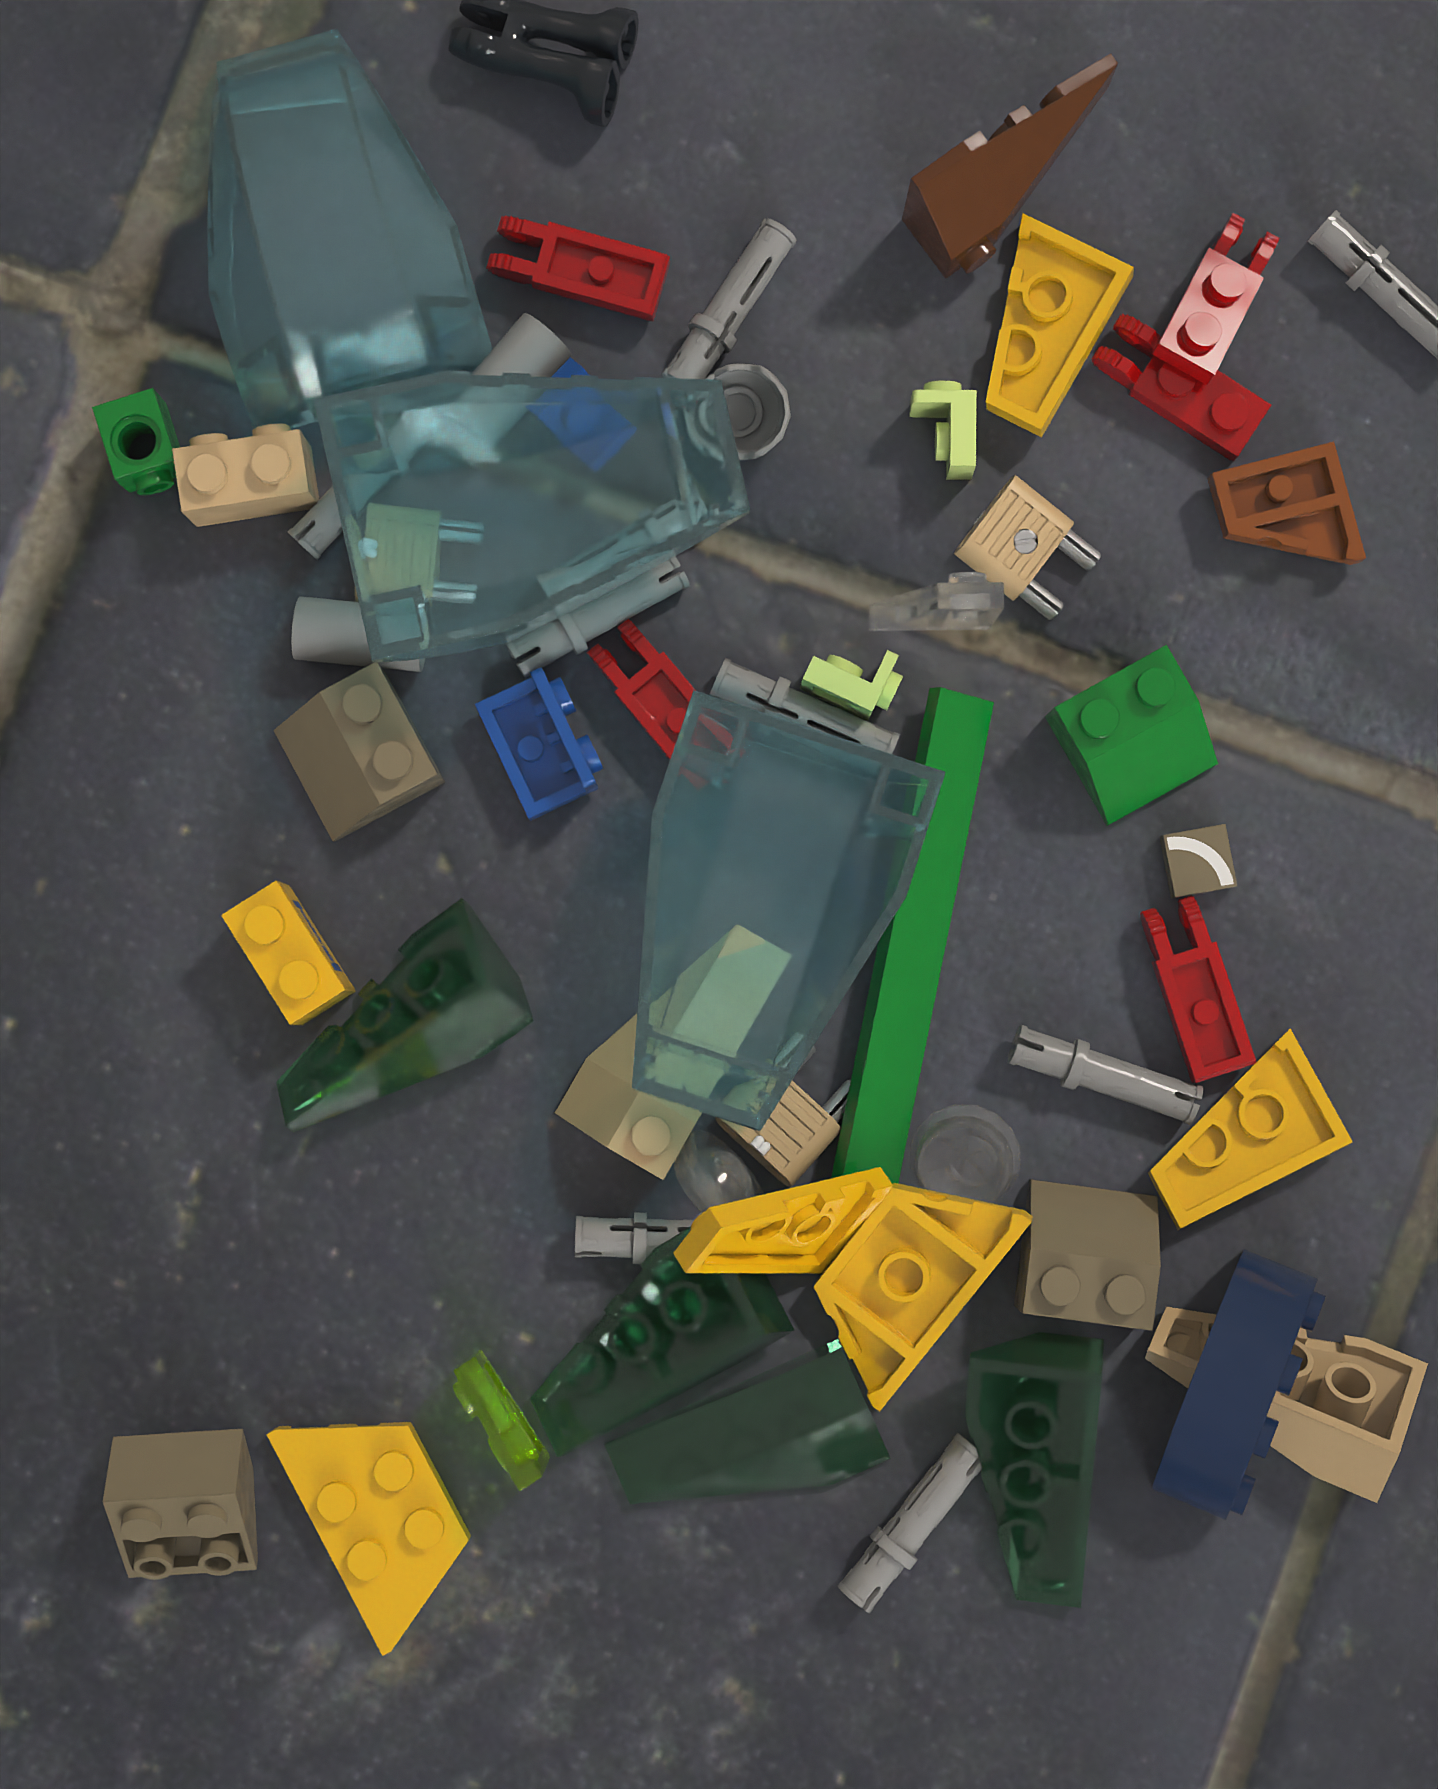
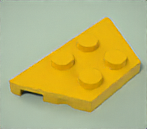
[814,1183,1033,1412]
[266,1422,471,1656]

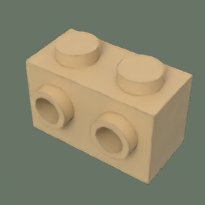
[172,424,319,527]

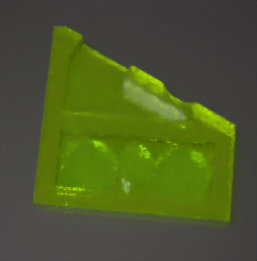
[452,1349,550,1491]

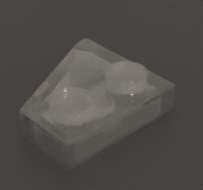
[869,572,1004,631]

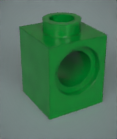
[92,388,180,495]

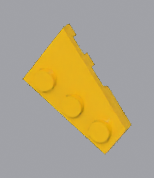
[986,213,1134,438]
[1148,1028,1353,1230]
[673,1167,893,1273]

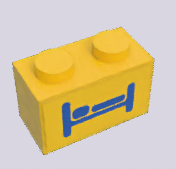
[221,880,356,1025]

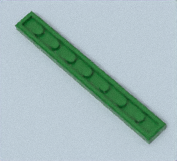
[831,687,994,1184]

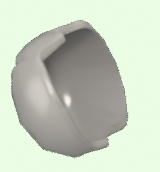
[693,364,791,460]

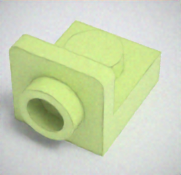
[910,380,977,480]
[800,650,903,721]

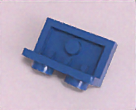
[475,667,604,821]

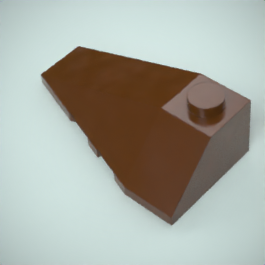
[902,53,1118,279]

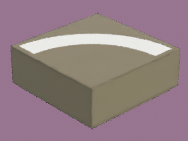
[1159,824,1237,899]

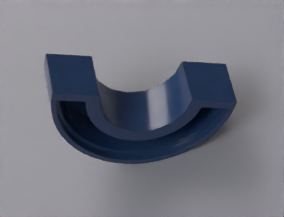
[1152,1249,1326,1520]

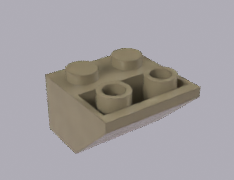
[103,1429,258,1580]

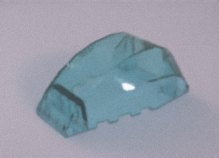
[208,29,493,429]
[314,371,751,663]
[632,690,946,1131]

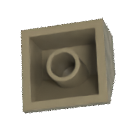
[273,661,445,842]
[1014,1179,1161,1331]

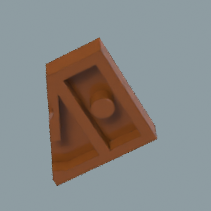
[1207,441,1366,565]

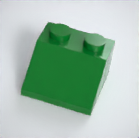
[1045,645,1218,826]

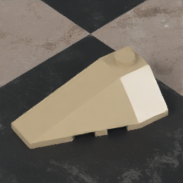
[555,925,792,1180]
[1145,1307,1428,1503]

